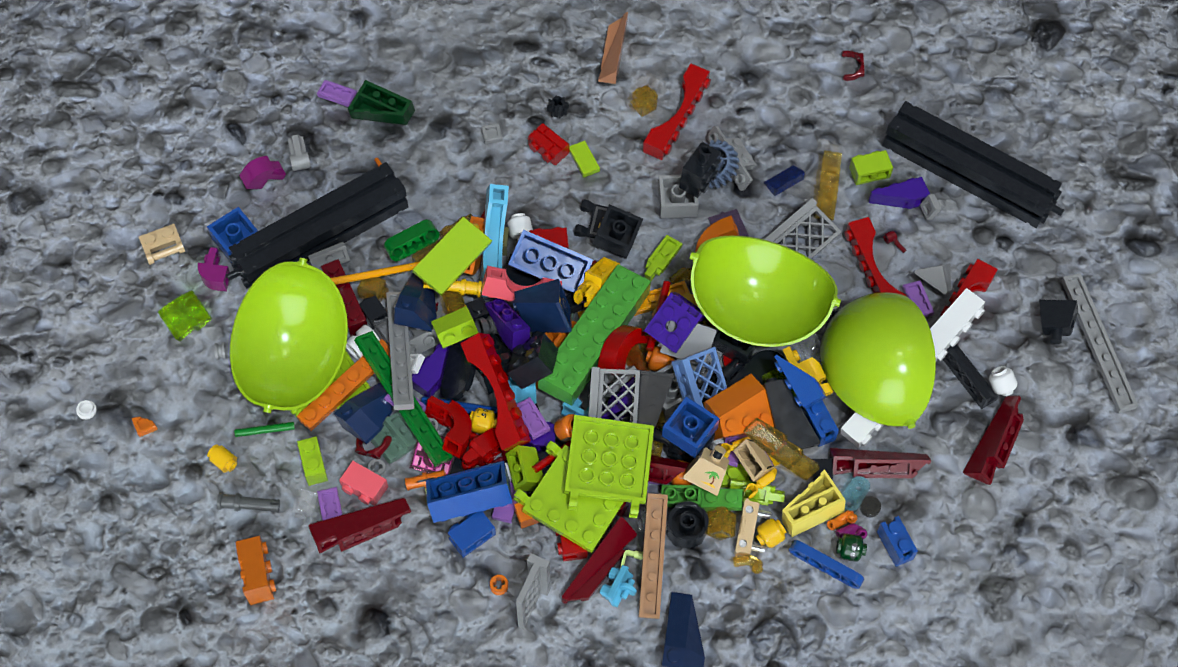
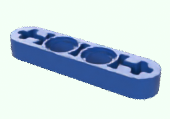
[789,540,864,589]

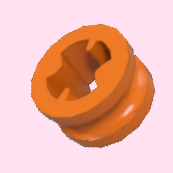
[490,575,508,595]

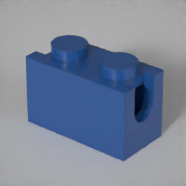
[802,400,839,447]
[448,511,496,558]
[877,516,918,567]

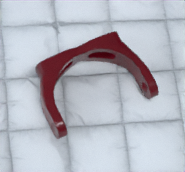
[841,51,865,81]
[355,436,392,459]

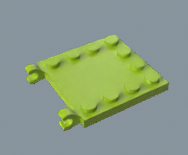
[564,415,654,519]
[513,441,624,553]

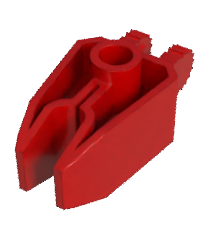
[461,428,502,470]

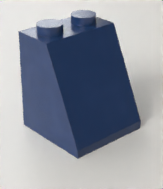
[512,279,572,333]

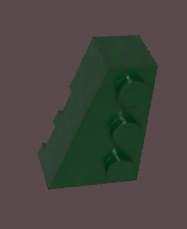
[348,80,415,125]

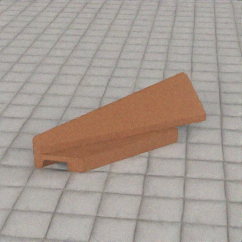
[598,12,628,84]

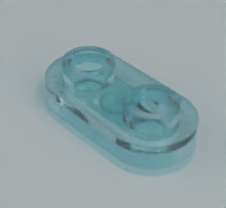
[843,476,870,513]

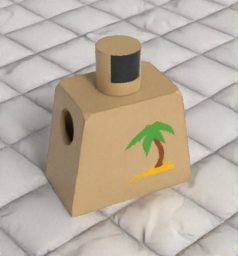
[683,445,729,496]

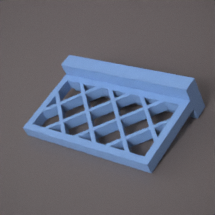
[672,347,727,408]

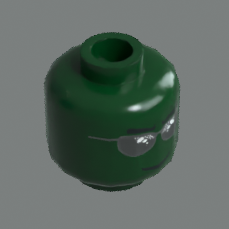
[836,533,867,562]

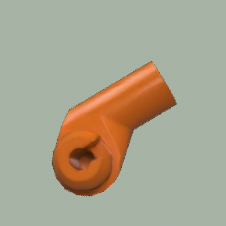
[827,510,857,530]

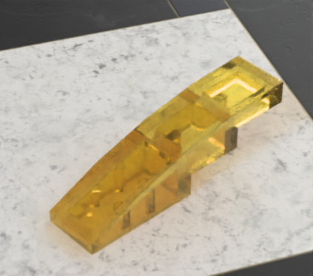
[815,150,842,220]
[744,418,820,480]

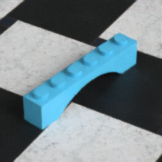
[480,184,509,301]

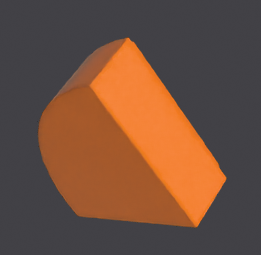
[131,417,158,437]

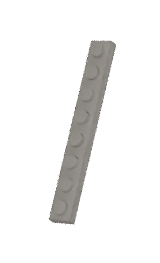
[1061,273,1138,413]
[386,292,414,410]

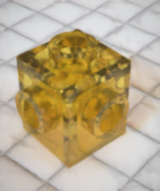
[631,85,658,117]
[706,507,736,540]

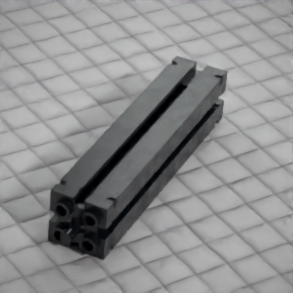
[882,101,1064,229]
[226,162,408,289]

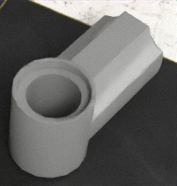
[288,135,311,171]

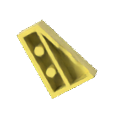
[782,469,846,537]

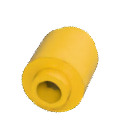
[207,444,237,473]

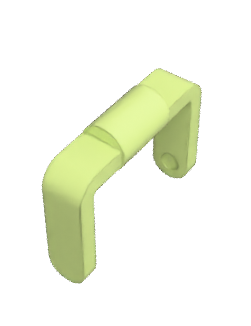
[620,550,643,569]

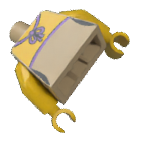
[721,437,780,499]

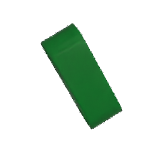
[384,219,440,261]

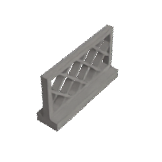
[764,198,842,259]
[588,367,640,423]
[516,553,551,630]

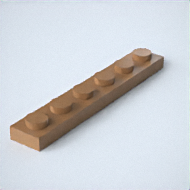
[638,493,668,619]

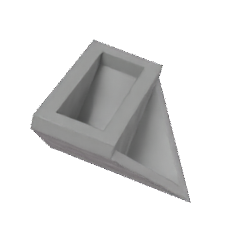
[914,264,951,295]

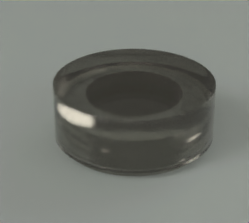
[860,496,881,518]

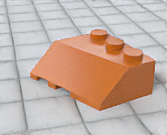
[703,374,774,440]

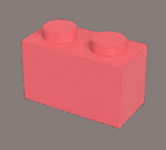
[340,461,388,506]

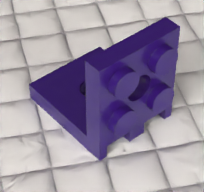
[644,292,706,354]

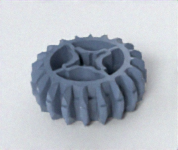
[706,140,740,189]

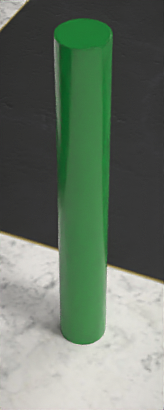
[234,422,295,437]

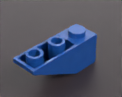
[774,355,827,409]

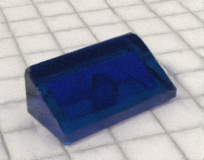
[764,165,805,196]

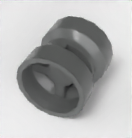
[475,316,499,334]

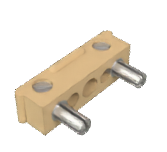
[734,498,772,557]

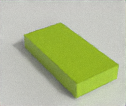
[570,140,600,178]

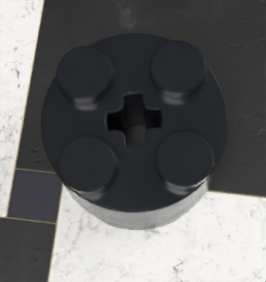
[667,501,709,548]

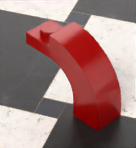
[598,325,649,375]
[425,396,472,459]

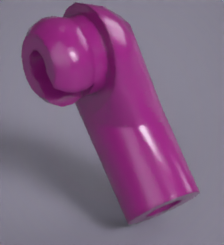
[836,524,867,539]

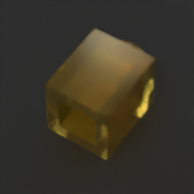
[357,277,389,303]

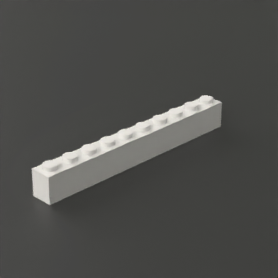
[840,288,985,449]

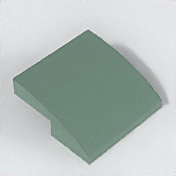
[371,412,418,465]

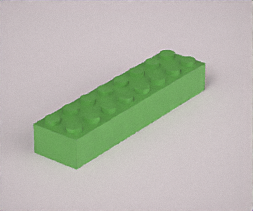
[538,264,651,406]

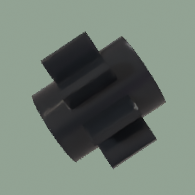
[547,95,569,119]

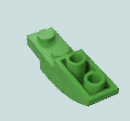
[661,485,744,513]

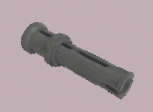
[217,492,280,513]

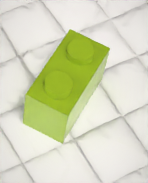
[849,150,893,185]
[431,306,478,348]
[297,436,328,486]
[506,445,543,492]

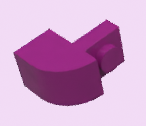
[239,156,286,189]
[198,247,230,292]

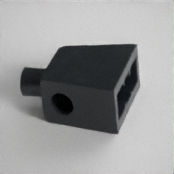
[1039,299,1078,344]

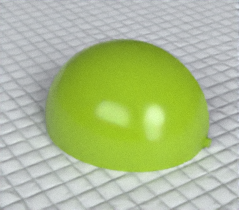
[690,236,841,347]
[230,258,348,413]
[820,292,936,429]

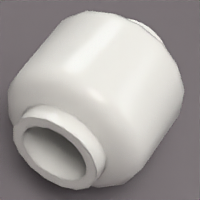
[507,213,533,241]
[989,366,1018,396]

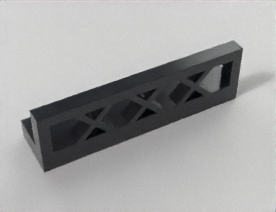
[942,344,998,409]

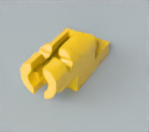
[574,257,620,307]
[782,346,833,396]

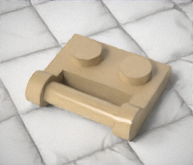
[139,224,185,265]

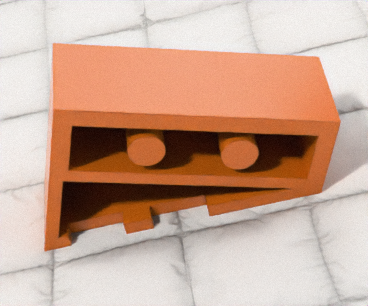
[236,536,277,605]

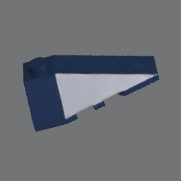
[394,273,437,332]
[334,382,393,444]
[661,592,705,667]

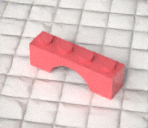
[481,265,562,302]

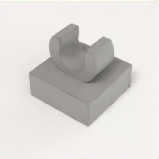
[920,194,945,220]

